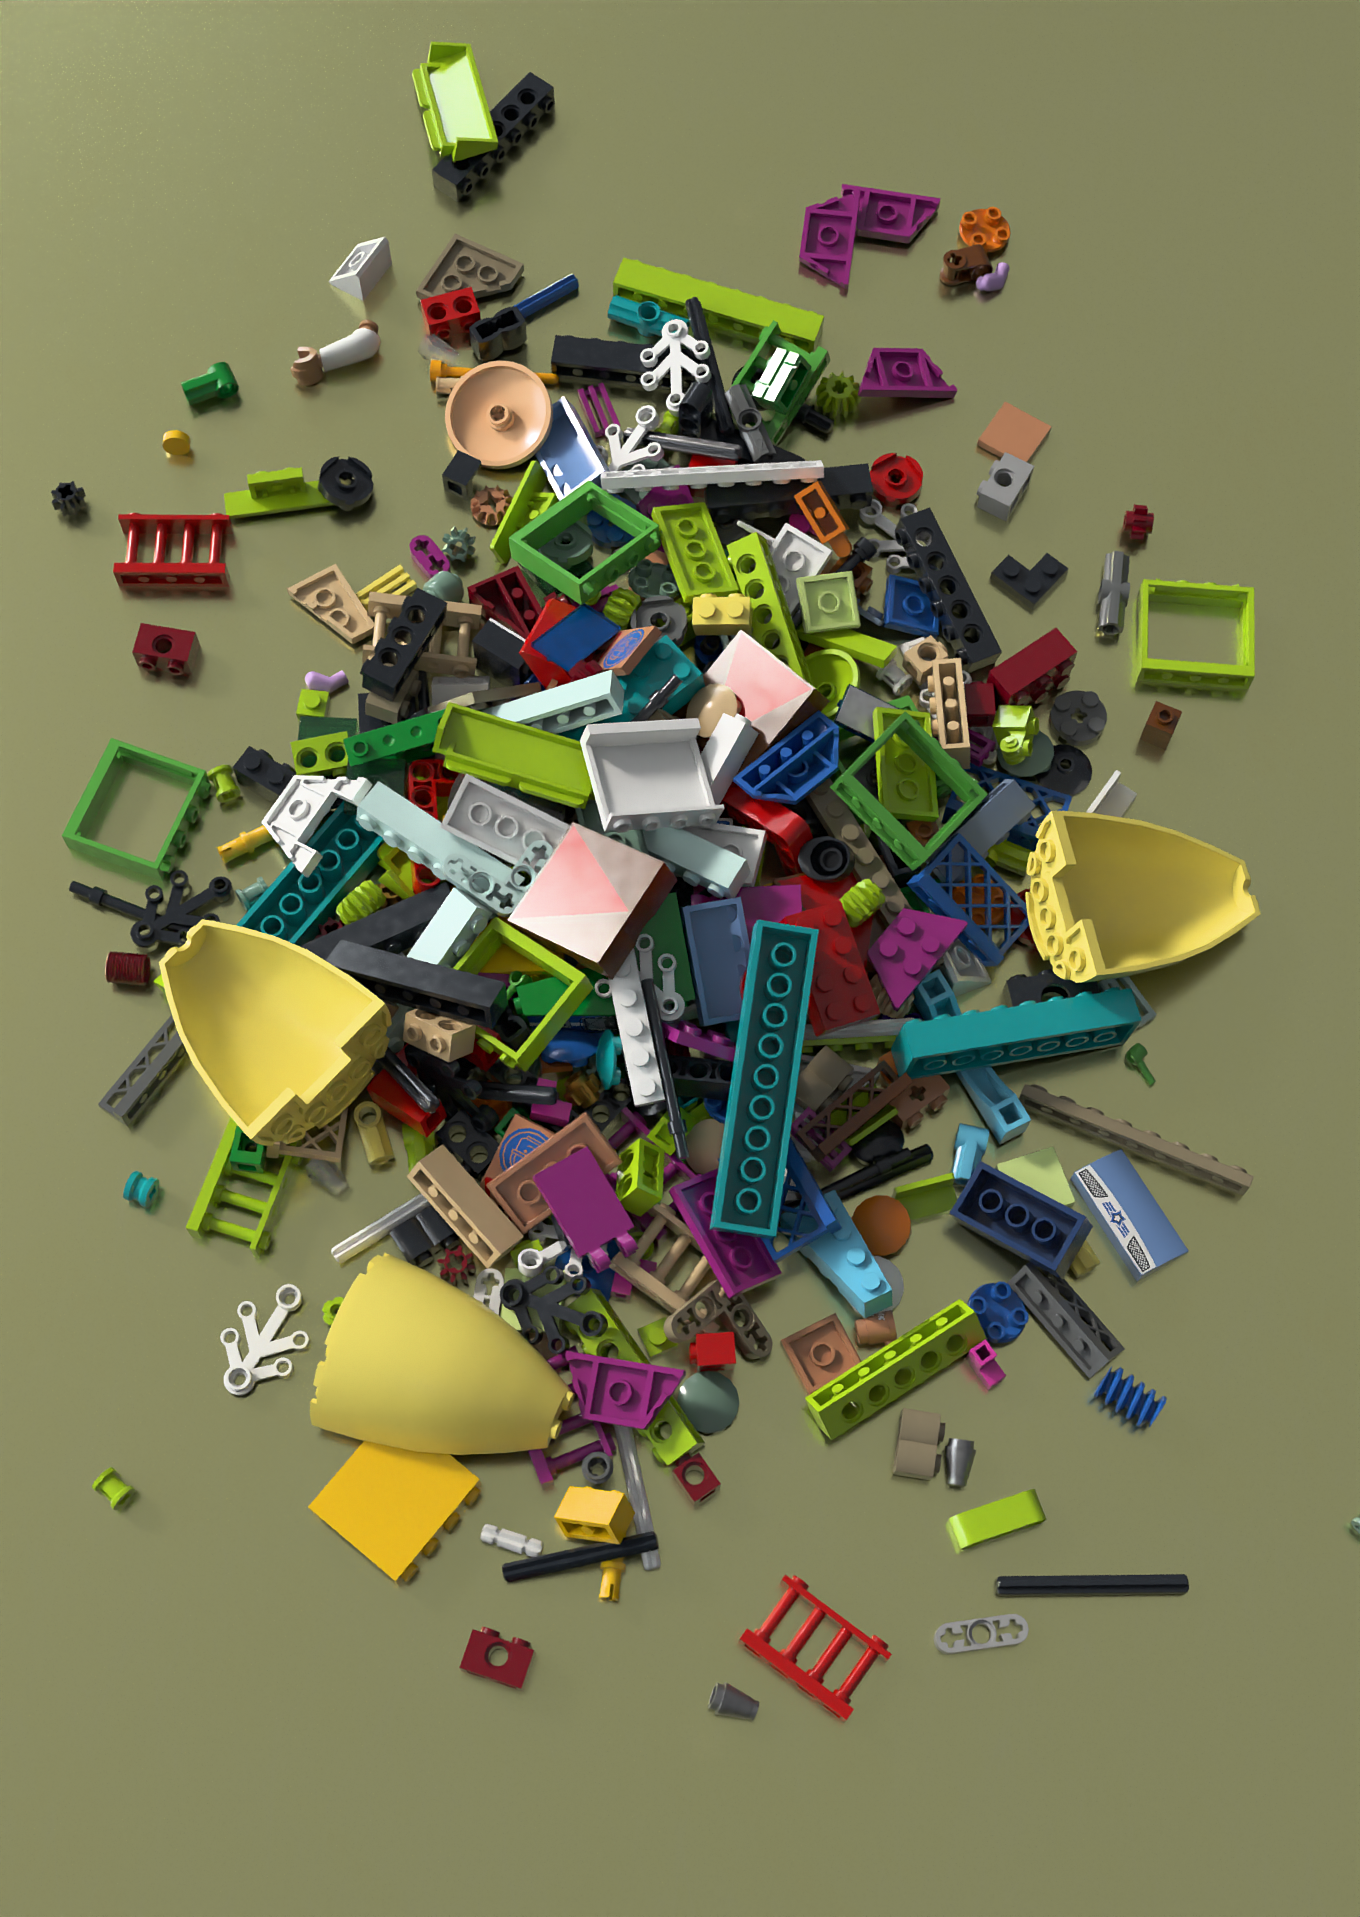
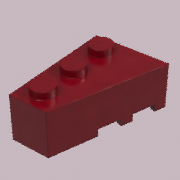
[467,565,542,639]

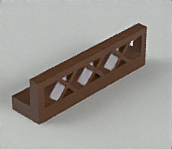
[795,1060,914,1163]

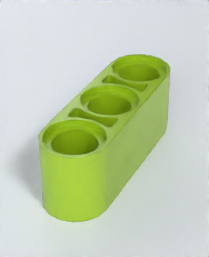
[949,1489,1047,1550]

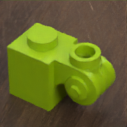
[992,705,1039,765]

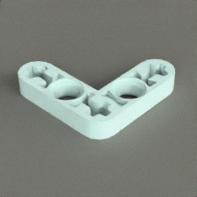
[442,840,553,917]

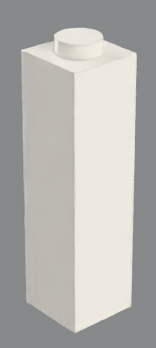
[701,713,759,805]

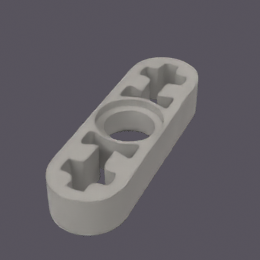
[934,1614,1029,1655]

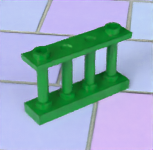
[343,708,446,778]

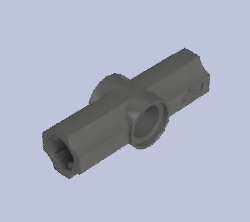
[724,384,777,464]
[1098,551,1130,636]

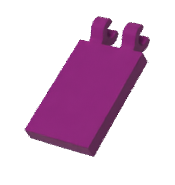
[691,885,802,946]
[532,1146,639,1274]

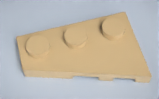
[287,564,375,644]

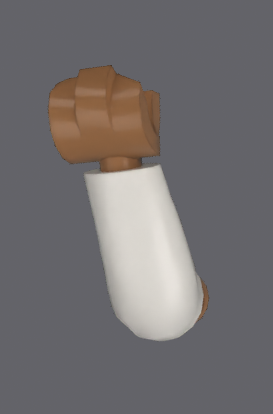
[290,320,380,386]

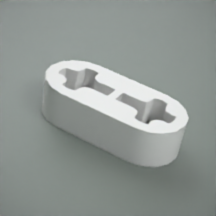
[473,1268,504,1316]

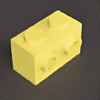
[692,593,753,635]

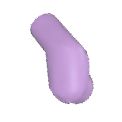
[976,262,1010,291]
[305,670,349,694]

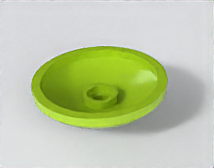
[805,649,860,720]

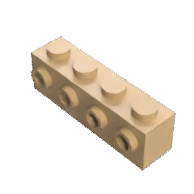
[927,658,970,769]
[406,1144,524,1269]

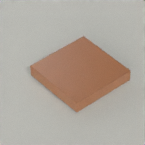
[977,402,1052,463]
[780,1313,862,1396]

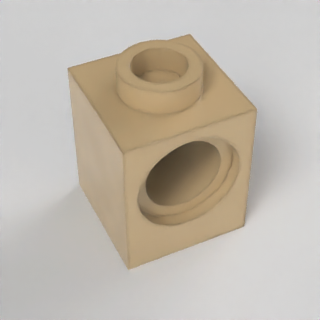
[902,635,949,686]

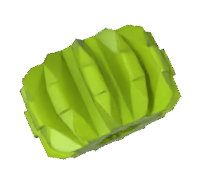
[816,371,861,418]
[601,587,642,631]
[839,879,886,928]
[336,880,386,925]

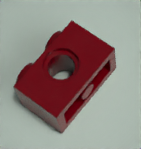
[132,623,200,675]
[459,1626,536,1692]

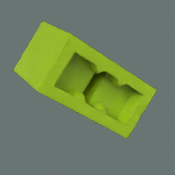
[290,731,356,778]
[616,1138,665,1216]

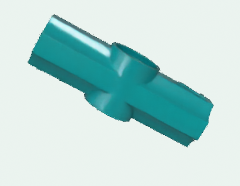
[607,295,690,337]

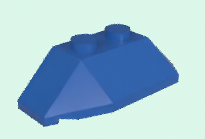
[733,710,839,805]

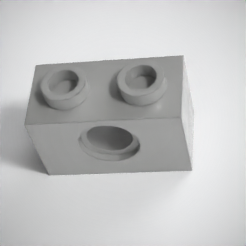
[976,452,1034,521]

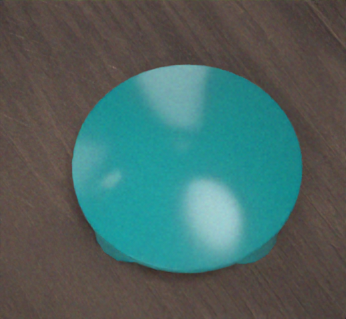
[596,1029,622,1090]

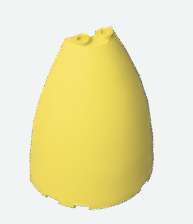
[1025,811,1261,983]
[159,919,392,1146]
[310,1253,575,1455]

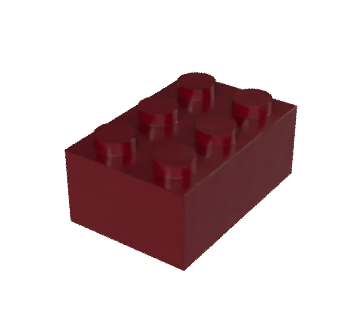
[986,628,1077,711]

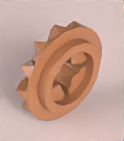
[471,485,513,526]

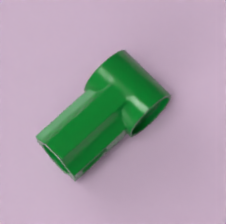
[181,362,239,405]

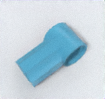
[951,1123,989,1186]

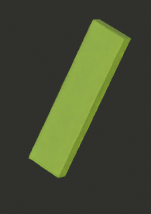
[796,622,897,669]

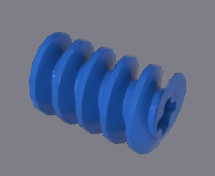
[1094,1366,1167,1428]

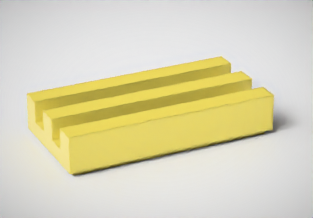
[356,565,417,618]

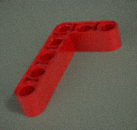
[406,760,490,895]
[720,781,813,876]

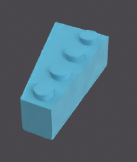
[780,1190,893,1318]

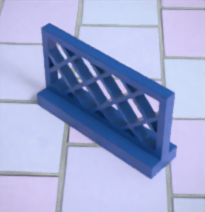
[941,763,1072,852]
[907,833,1029,967]
[717,1137,842,1263]

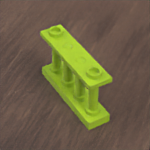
[186,1117,304,1257]

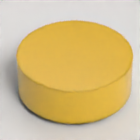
[162,430,191,455]

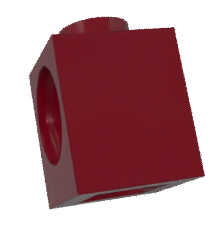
[964,681,996,727]
[672,1452,721,1507]

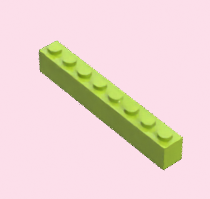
[613,257,824,353]

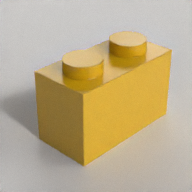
[554,1486,635,1545]

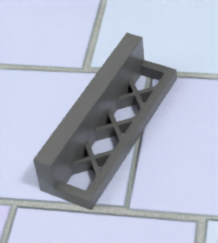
[98,1015,187,1127]
[1007,1262,1125,1379]

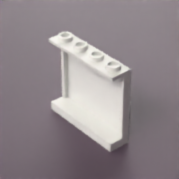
[580,718,724,833]

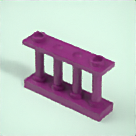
[605,1107,701,1248]
[527,1341,617,1490]

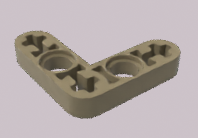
[664,1279,773,1359]

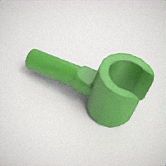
[506,971,533,1000]
[1126,1043,1156,1085]

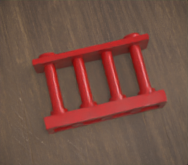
[113,513,234,587]
[739,1574,892,1723]

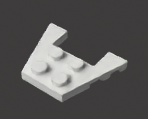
[262,775,372,878]

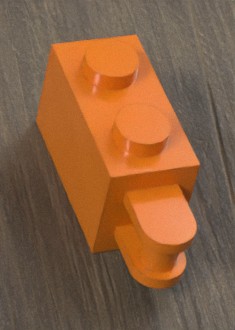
[794,481,852,557]

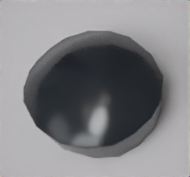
[798,837,855,883]
[850,1120,905,1166]

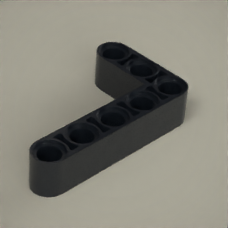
[678,382,806,465]
[624,1055,734,1101]
[479,1060,634,1136]

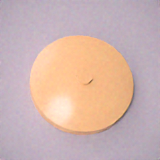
[445,361,553,469]

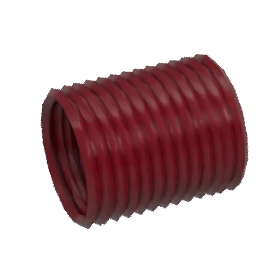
[105,951,151,986]

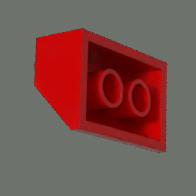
[519,598,598,690]

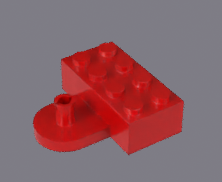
[739,900,880,1037]

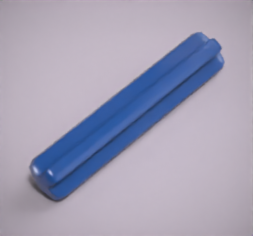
[514,274,579,318]

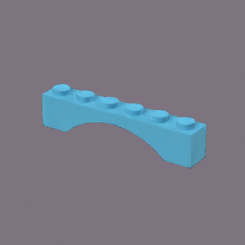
[913,970,1031,1145]

